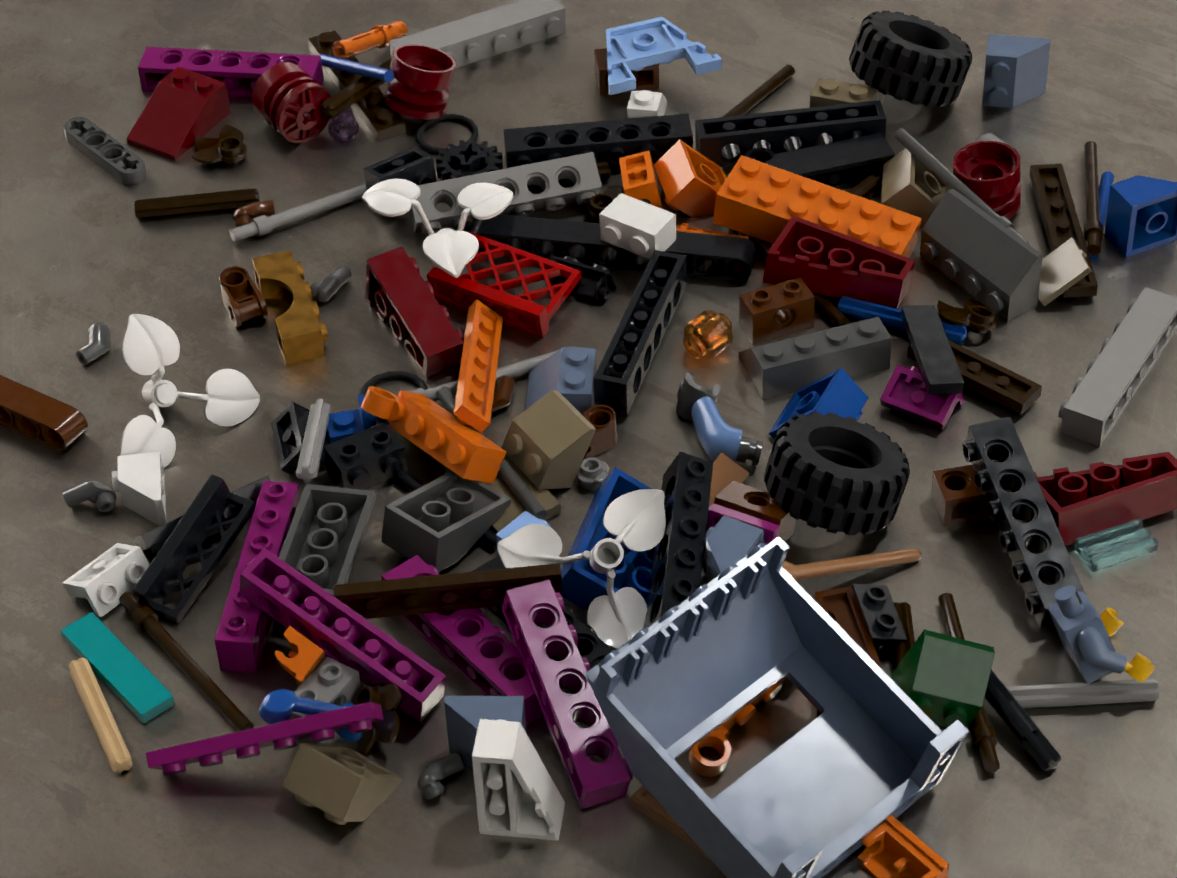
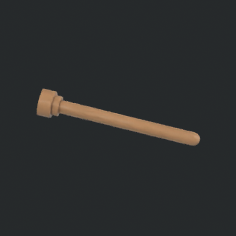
[782,548,922,580]

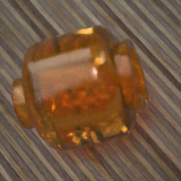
[683,310,733,360]

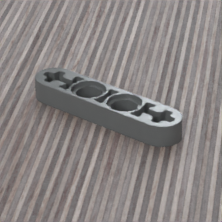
[64,117,147,186]

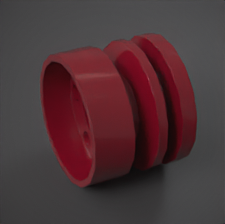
[384,44,456,120]
[251,62,332,143]
[953,141,1021,220]

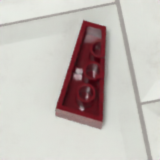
[762,215,915,309]
[365,246,464,377]

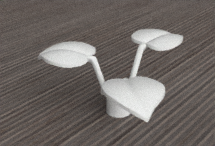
[362,179,513,278]
[120,314,260,469]
[497,489,666,649]

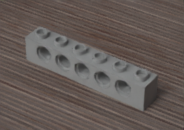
[409,152,602,235]

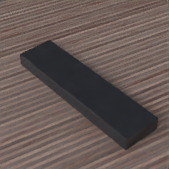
[900,305,964,394]

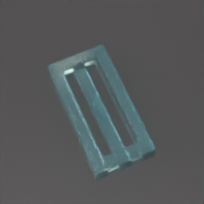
[1075,518,1159,572]

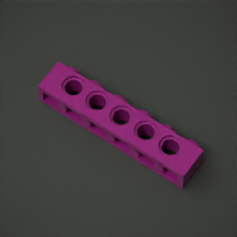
[138,47,324,98]
[215,481,301,673]
[240,548,446,723]
[381,555,543,725]
[502,580,633,809]

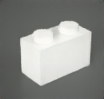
[599,193,676,259]

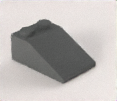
[381,471,511,572]

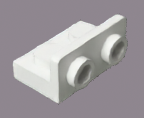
[62,543,149,617]

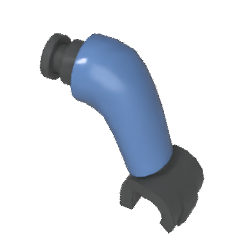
[676,372,763,466]

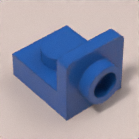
[327,394,377,443]

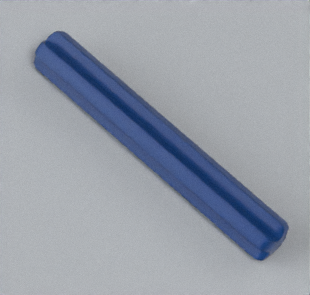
[837,296,967,345]

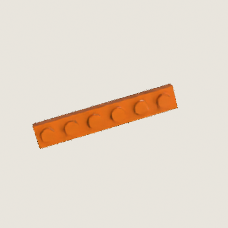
[453,299,503,433]

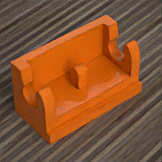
[619,150,663,209]
[275,626,327,686]
[857,815,949,878]

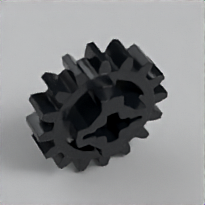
[435,139,503,181]

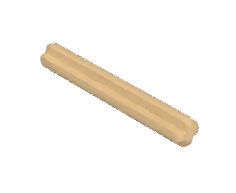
[68,657,133,774]

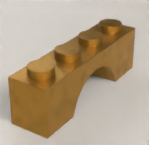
[252,250,328,365]

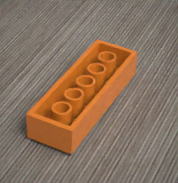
[713,155,922,258]

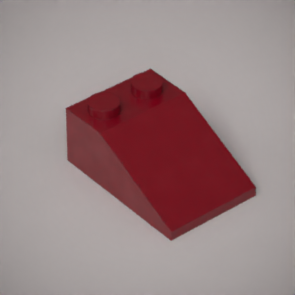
[126,66,231,161]

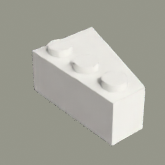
[472,719,565,841]

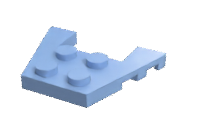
[606,17,722,95]

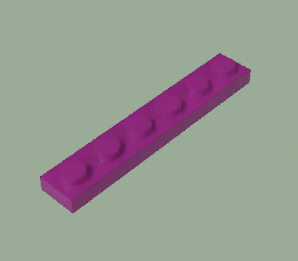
[146,702,384,775]

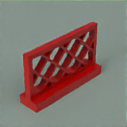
[427,232,582,338]

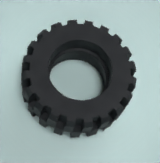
[849,11,973,107]
[764,412,910,535]

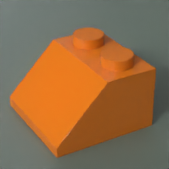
[654,139,727,217]

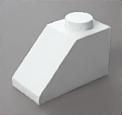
[627,90,667,119]
[112,451,166,526]

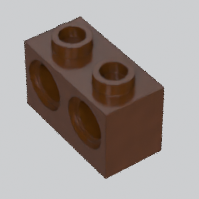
[931,460,1012,526]

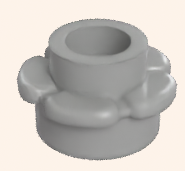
[577,457,609,490]

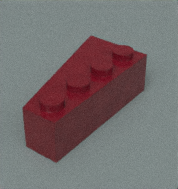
[1034,452,1177,546]

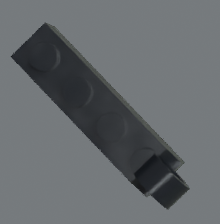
[744,132,895,190]

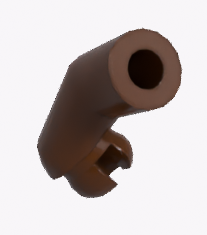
[233,200,275,228]
[491,376,515,413]

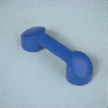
[259,689,365,741]

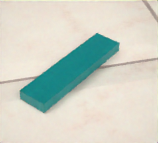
[60,612,175,724]

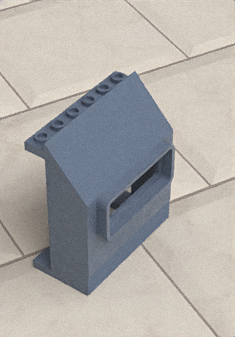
[584,536,969,878]

